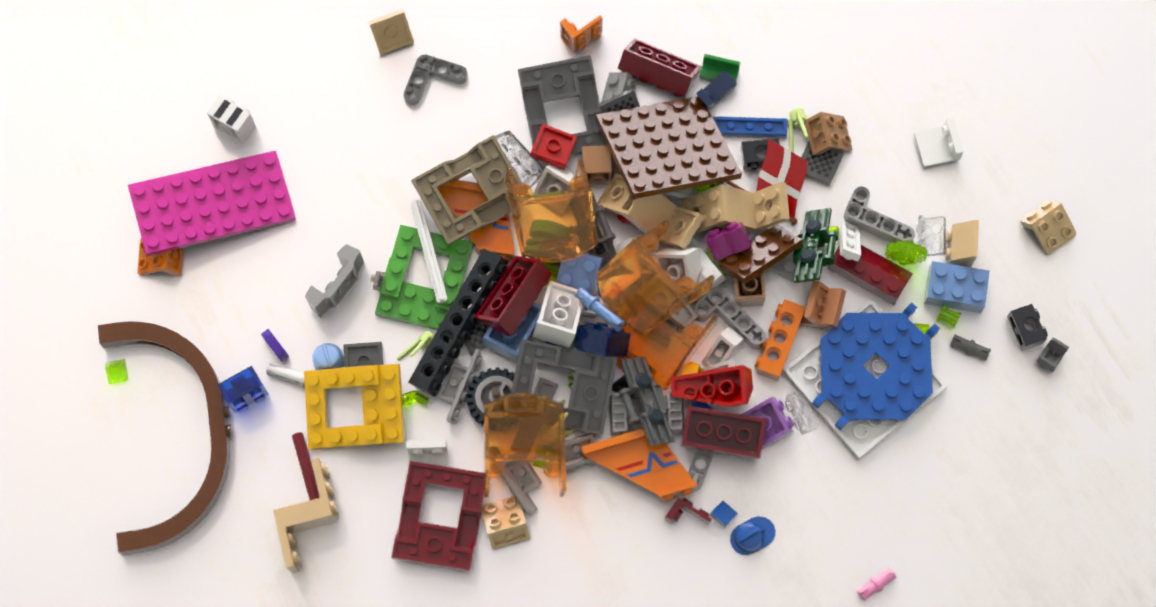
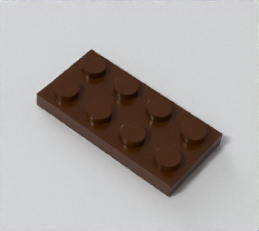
[719,224,803,284]

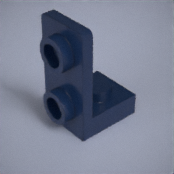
[696,71,737,109]

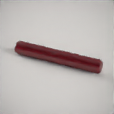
[292,432,320,500]

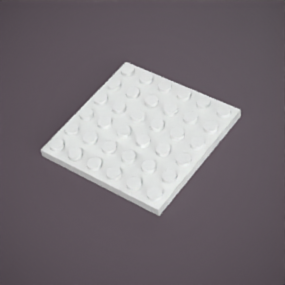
[782,299,948,459]

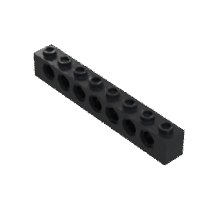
[408,248,509,397]

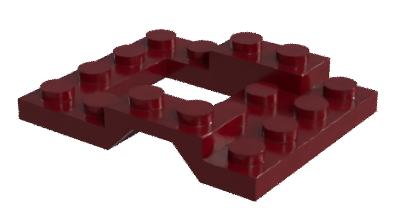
[391,461,488,571]

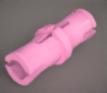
[857,568,896,601]

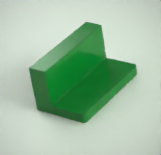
[699,54,741,82]

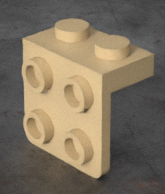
[1020,200,1076,254]

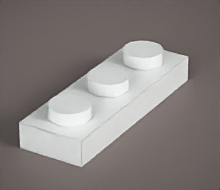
[839,220,861,261]

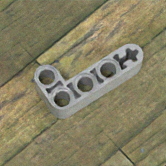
[843,186,915,248]
[694,287,766,349]

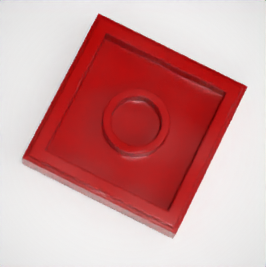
[529,123,577,170]

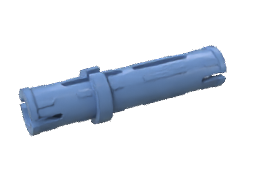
[575,287,625,331]

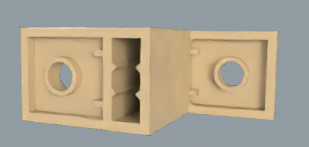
[597,173,704,249]
[681,182,790,235]
[273,458,339,574]

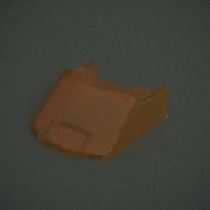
[505,159,598,262]
[596,220,714,335]
[605,273,718,390]
[483,393,566,497]

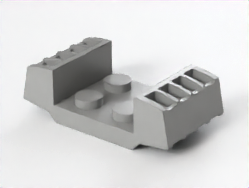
[305,244,364,318]
[609,391,685,436]

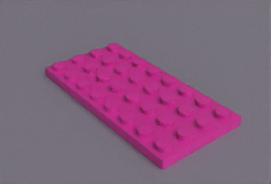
[128,150,296,256]

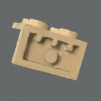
[481,496,530,549]

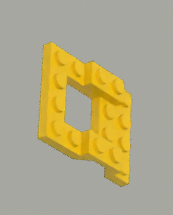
[304,364,405,449]

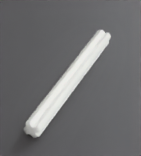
[411,200,448,303]

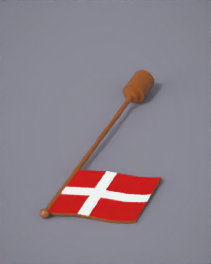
[725,138,807,225]

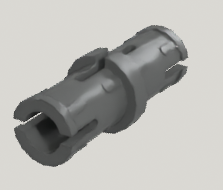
[950,334,991,360]

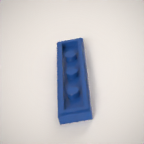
[713,116,787,138]

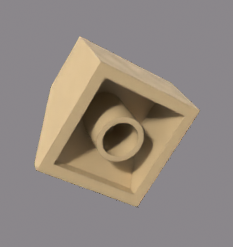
[945,220,979,267]

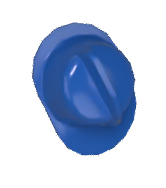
[730,516,776,555]

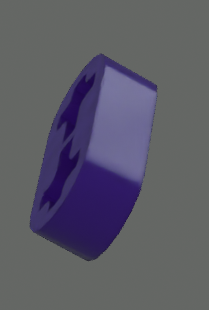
[261,329,289,362]

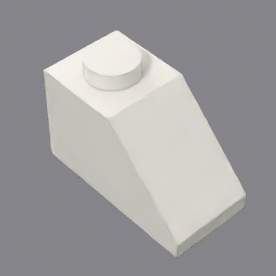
[701,326,744,366]

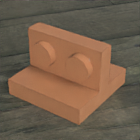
[802,281,846,327]

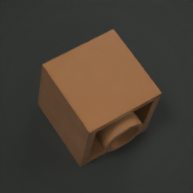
[582,145,612,183]
[732,272,766,307]

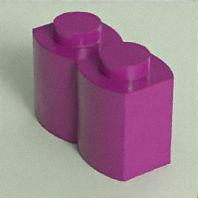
[706,222,751,260]

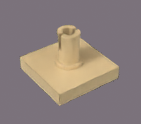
[368,9,414,55]

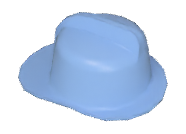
[312,343,345,370]

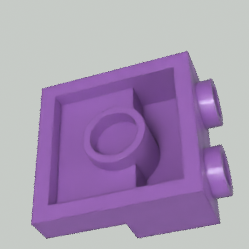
[741,397,794,448]

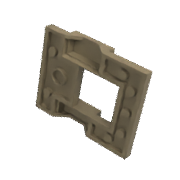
[411,135,531,246]

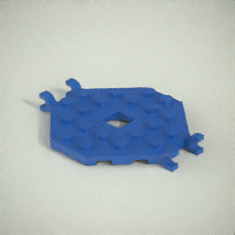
[812,302,940,430]

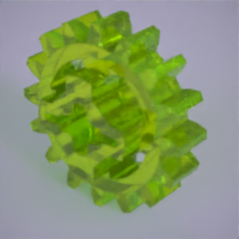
[885,240,928,265]

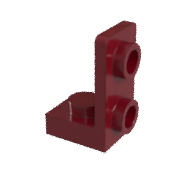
[665,497,711,525]

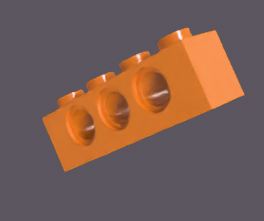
[755,299,806,381]

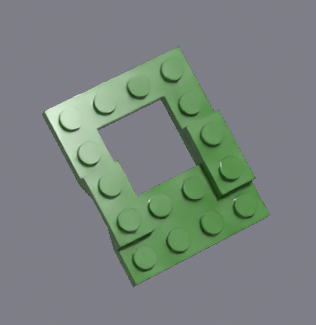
[375,224,474,330]

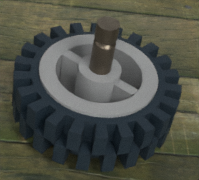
[466,367,518,430]

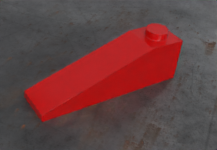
[670,365,753,407]

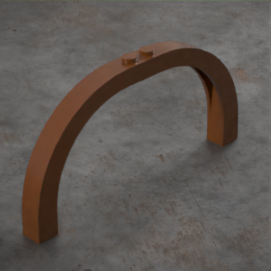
[98,321,232,556]

